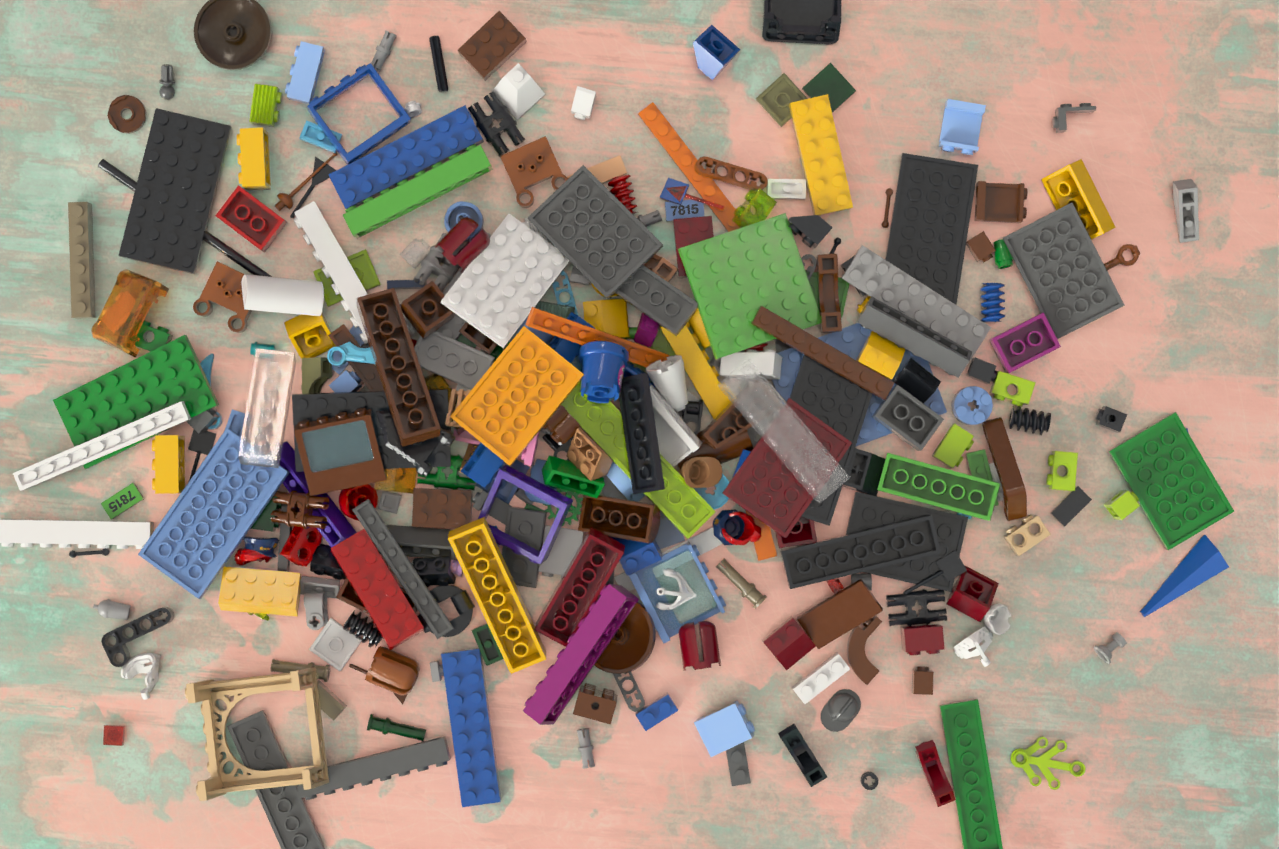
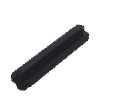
[429,36,448,92]

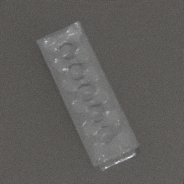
[238,348,296,468]

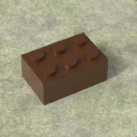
[458,11,527,81]
[412,488,473,529]

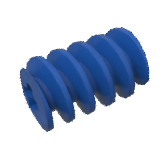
[980,283,1005,322]

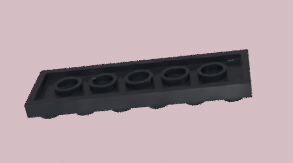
[619,373,665,494]

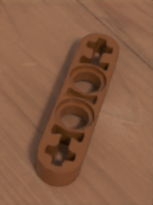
[694,156,768,192]

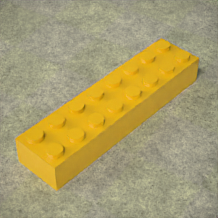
[448,517,546,674]

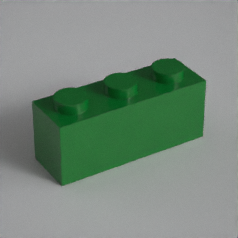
[542,455,605,498]

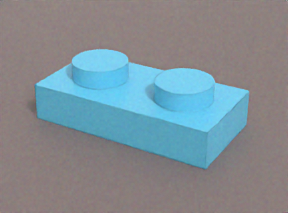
[299,120,342,153]

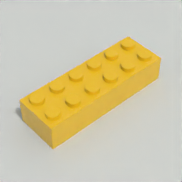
[789,94,853,216]

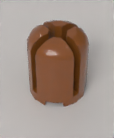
[365,646,420,696]

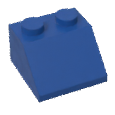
[611,537,662,576]

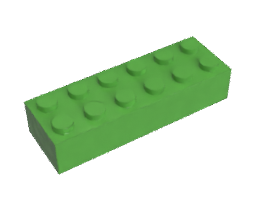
[877,453,1001,521]

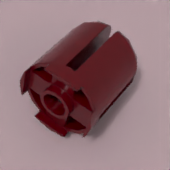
[434,217,490,273]
[679,621,721,671]

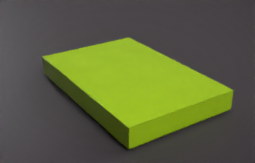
[313,249,381,307]

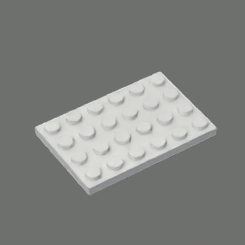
[441,214,570,348]

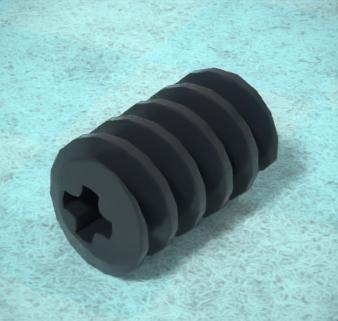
[1009,406,1051,436]
[343,610,383,648]

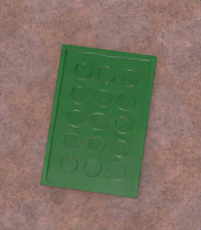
[1109,412,1234,550]

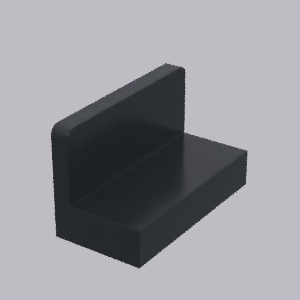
[893,358,941,404]

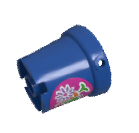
[579,341,629,403]

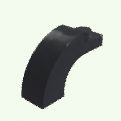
[778,724,827,787]

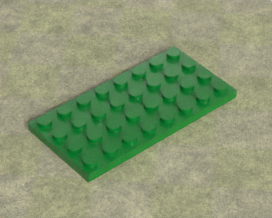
[53,335,219,469]

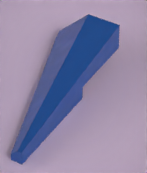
[1140,535,1229,617]

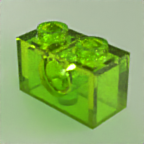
[732,188,777,228]

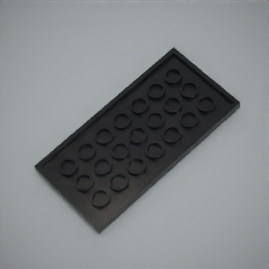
[118,108,231,274]
[885,153,978,305]
[790,355,872,526]
[292,389,451,472]

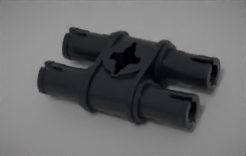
[468,91,525,157]
[886,589,947,627]

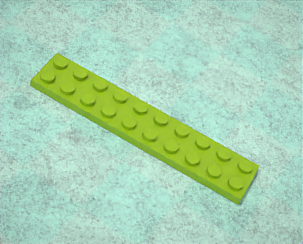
[561,381,716,539]

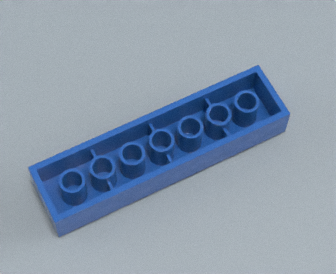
[329,105,484,209]
[441,647,501,807]

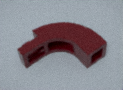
[915,740,956,807]

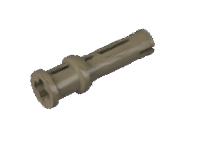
[716,558,767,609]
[271,659,330,682]

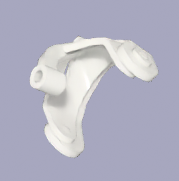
[656,568,697,610]
[953,626,993,667]
[121,653,161,700]

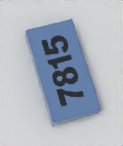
[665,199,704,222]

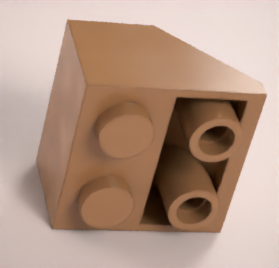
[566,427,613,481]

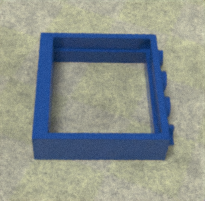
[307,63,411,165]

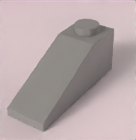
[1173,179,1199,243]

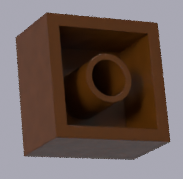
[401,281,455,339]

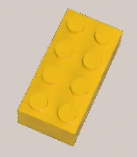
[218,567,301,616]

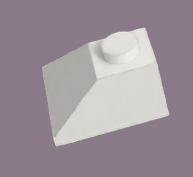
[491,63,545,120]

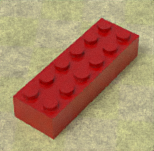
[331,529,424,650]

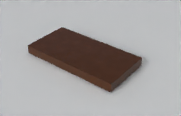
[797,579,883,649]

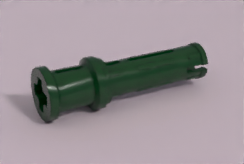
[367,714,426,741]

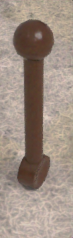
[882,188,893,228]

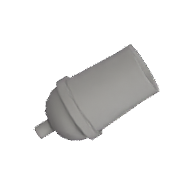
[93,599,131,620]

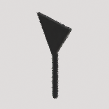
[290,157,336,218]

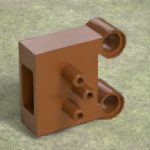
[500,136,568,208]
[193,261,252,333]

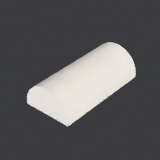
[241,274,324,316]

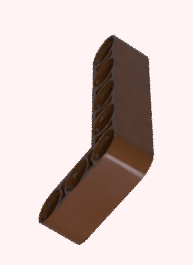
[982,417,1027,521]

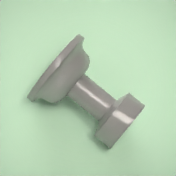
[1094,632,1127,664]

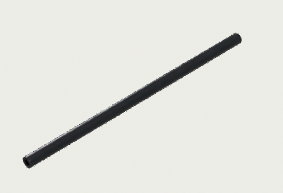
[98,159,272,277]

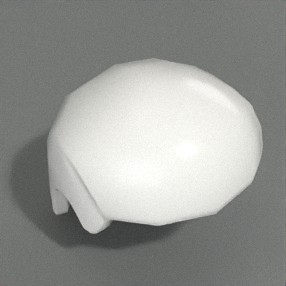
[984,603,1012,635]

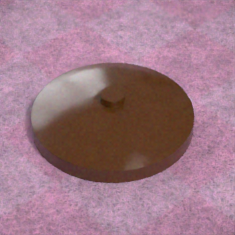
[589,602,656,674]

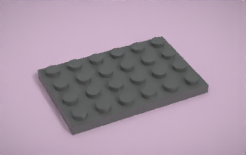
[528,165,663,299]
[1003,203,1125,339]

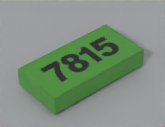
[101,483,144,520]

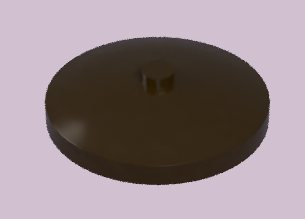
[194,0,271,70]

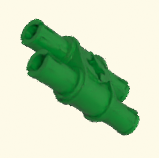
[417,454,476,491]

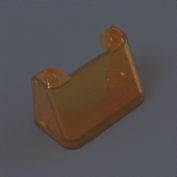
[91,269,169,358]

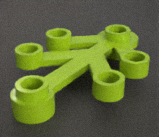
[1010,736,1085,790]

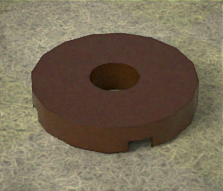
[107,95,147,134]

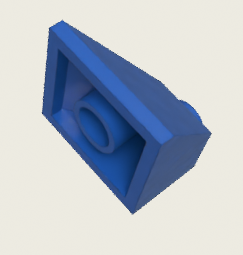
[693,25,740,80]

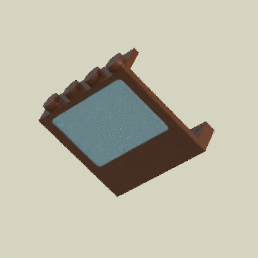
[294,408,387,496]

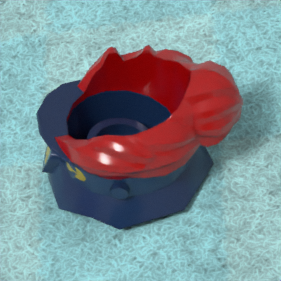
[713,509,762,545]
[234,537,279,566]

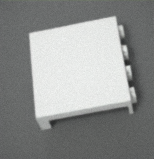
[620,385,702,467]

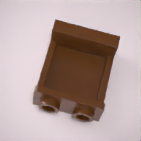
[974,181,1028,223]

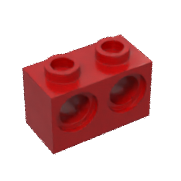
[280,526,322,567]

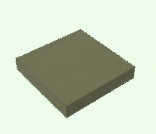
[756,73,808,127]

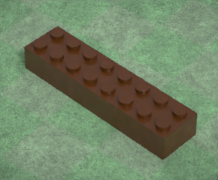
[357,288,441,447]

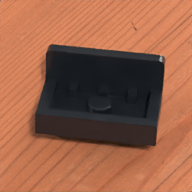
[310,544,346,580]
[413,556,456,587]

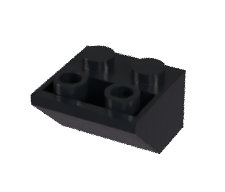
[788,215,833,248]
[842,448,886,496]

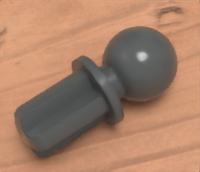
[159,64,175,100]

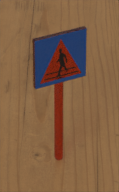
[660,178,724,210]

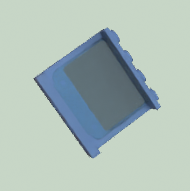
[629,542,726,643]

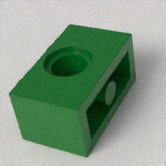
[126,319,173,352]

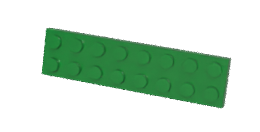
[939,699,1003,849]

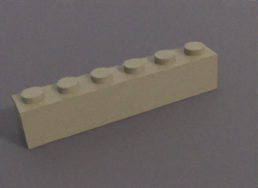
[68,202,95,319]

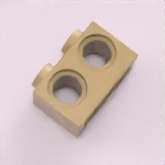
[1003,514,1051,556]

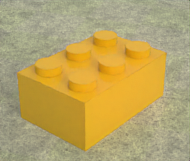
[237,127,271,191]
[152,435,185,494]

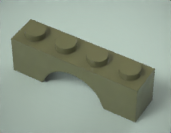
[301,357,332,394]

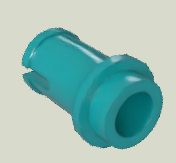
[250,342,275,357]

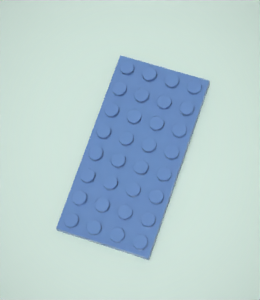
[138,428,290,599]

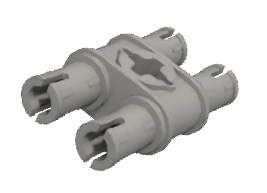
[414,233,464,292]

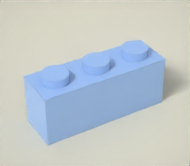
[285,41,325,105]

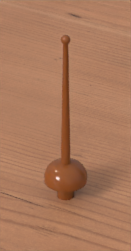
[275,153,337,211]

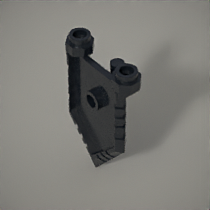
[376,410,456,477]

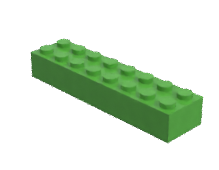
[343,144,493,239]

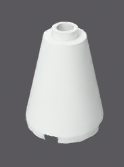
[646,355,688,411]

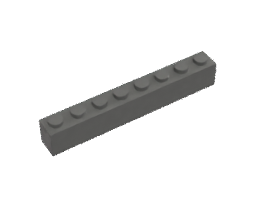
[297,736,451,800]

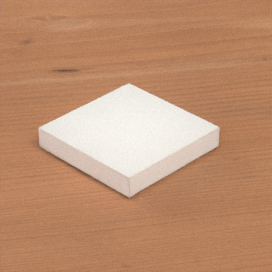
[309,618,362,671]

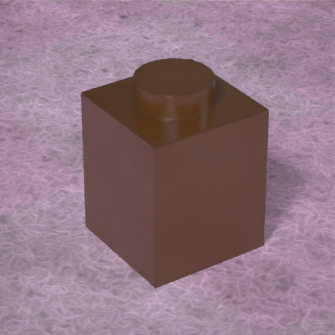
[966,231,996,263]
[912,666,934,695]

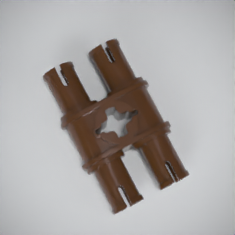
[271,490,329,529]

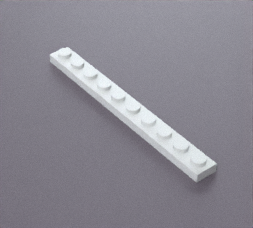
[13,401,191,491]

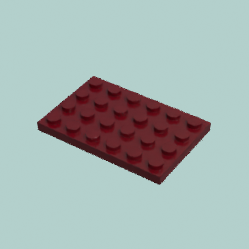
[722,398,852,538]

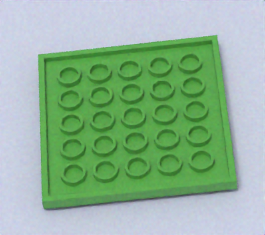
[678,213,821,359]

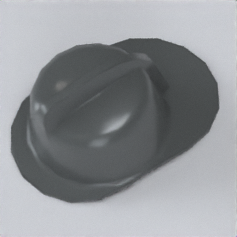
[821,689,861,732]

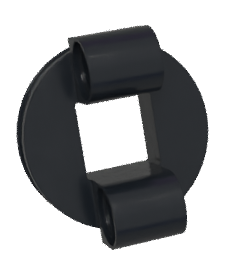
[417,585,475,637]

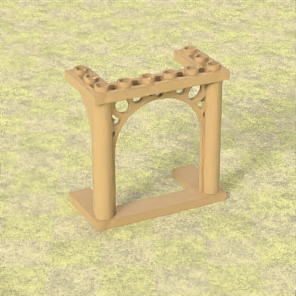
[185,667,329,801]

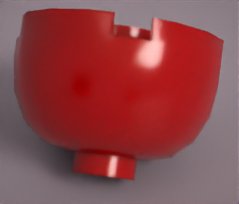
[338,484,378,521]

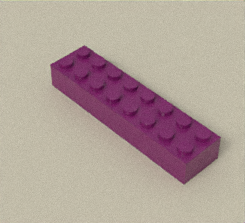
[523,584,639,725]

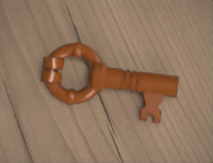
[1104,244,1141,271]

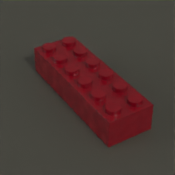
[534,527,625,647]

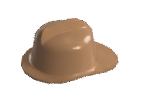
[678,457,723,488]

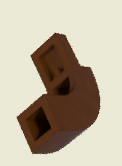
[847,616,882,685]

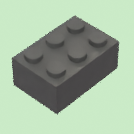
[872,385,944,451]

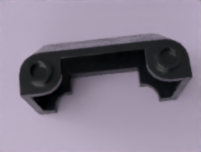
[762,0,841,44]

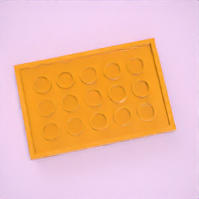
[450,326,584,466]

